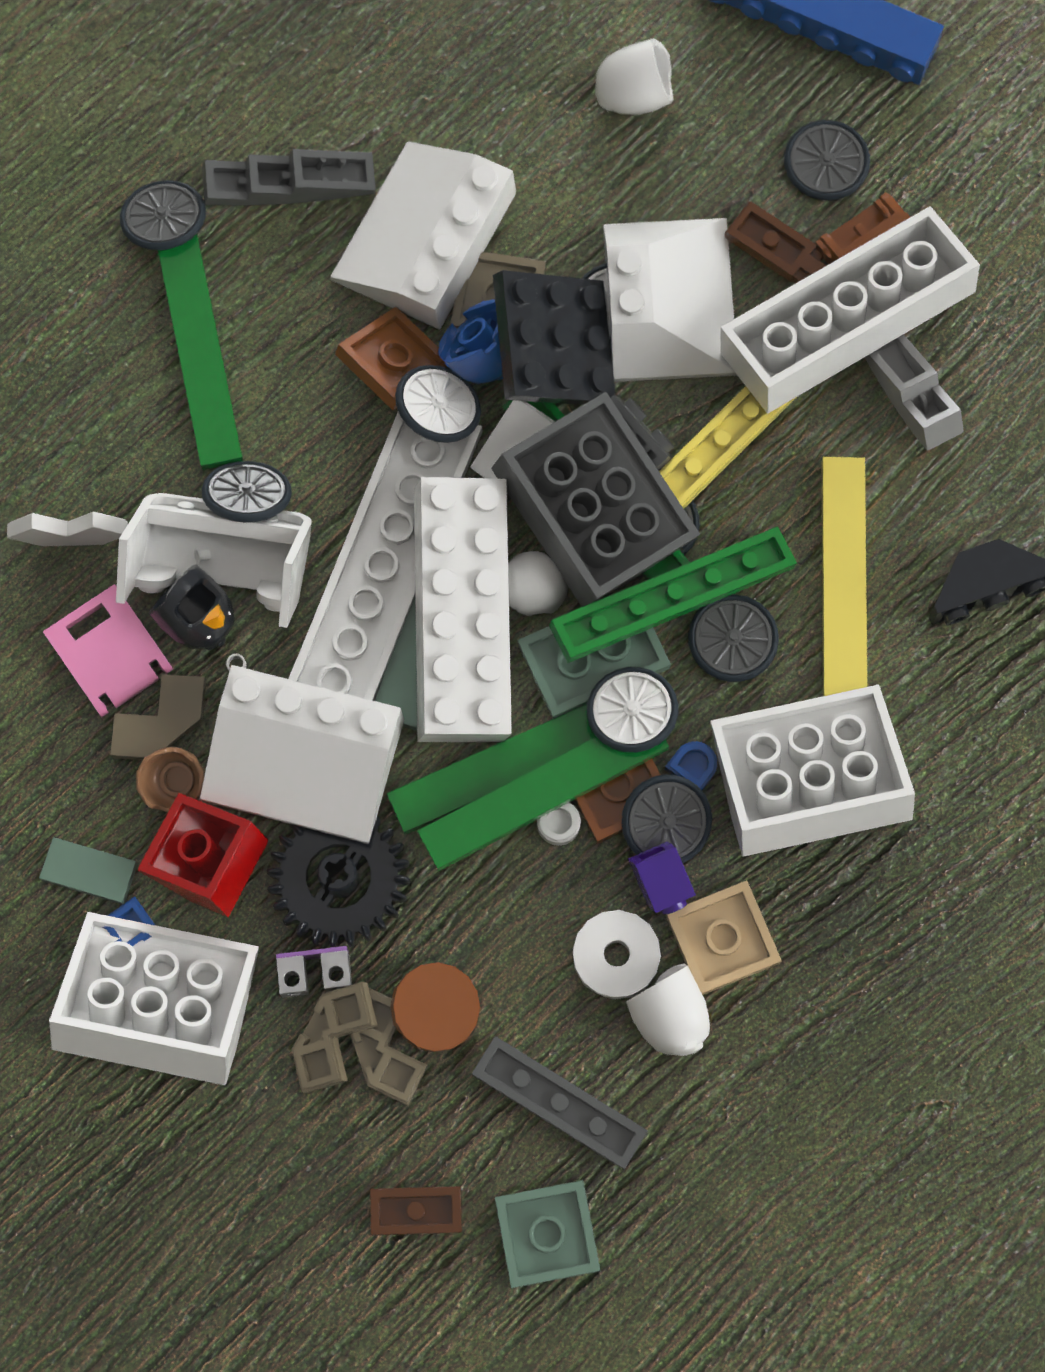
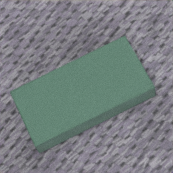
[39,837,138,905]

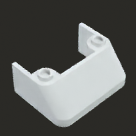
[116,493,312,628]

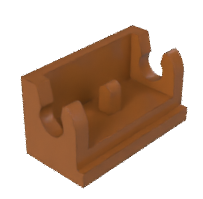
[815,192,910,265]

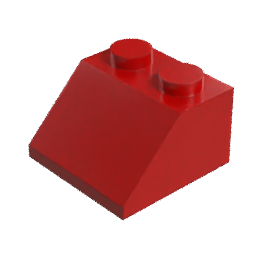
[138,793,269,917]

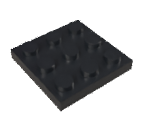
[493,270,615,405]

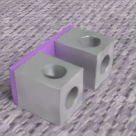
[276,946,352,998]

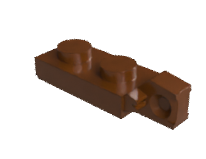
[725,201,827,284]

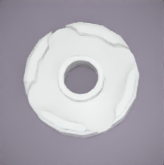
[573,910,661,999]

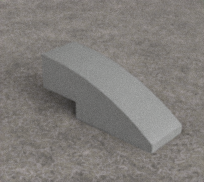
[865,334,964,451]

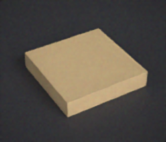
[665,880,782,995]

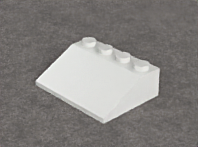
[330,141,516,330]
[200,665,404,844]
[710,684,915,857]
[49,912,259,1085]

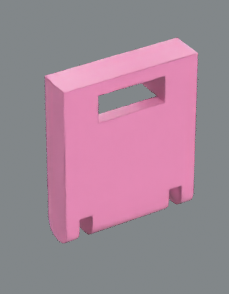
[43,584,173,718]

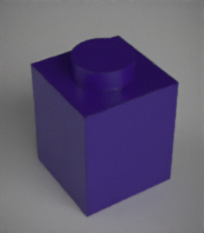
[628,841,696,915]

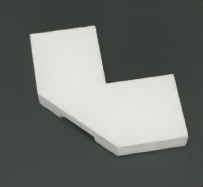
[7,511,128,546]

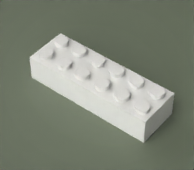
[721,206,980,414]
[414,477,512,742]

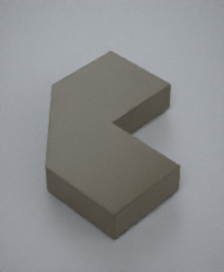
[110,674,206,760]
[292,982,378,1093]
[350,988,428,1107]

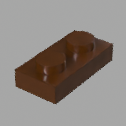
[370,1186,462,1236]

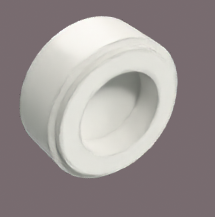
[537,803,581,846]

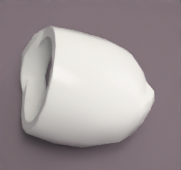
[595,39,673,115]
[626,963,710,1056]

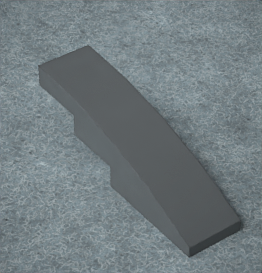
[202,149,376,205]

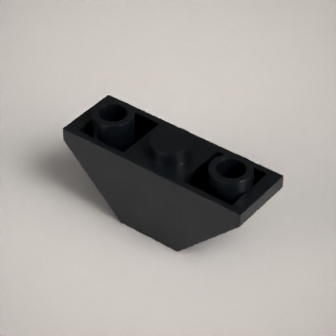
[929,539,1045,625]

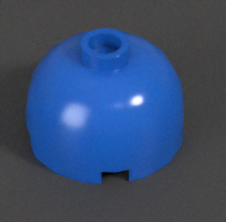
[438,299,503,384]

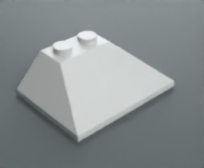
[603,218,738,382]

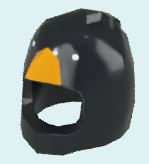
[148,564,235,650]

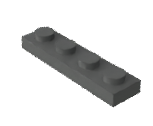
[472,1036,648,1170]

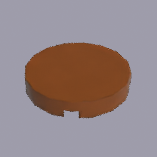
[390,962,480,1052]

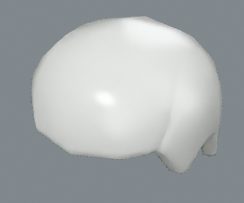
[508,551,568,616]

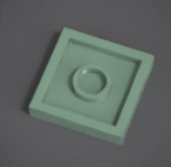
[495,1180,601,1288]

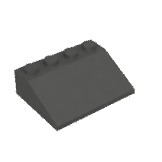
[491,392,700,607]

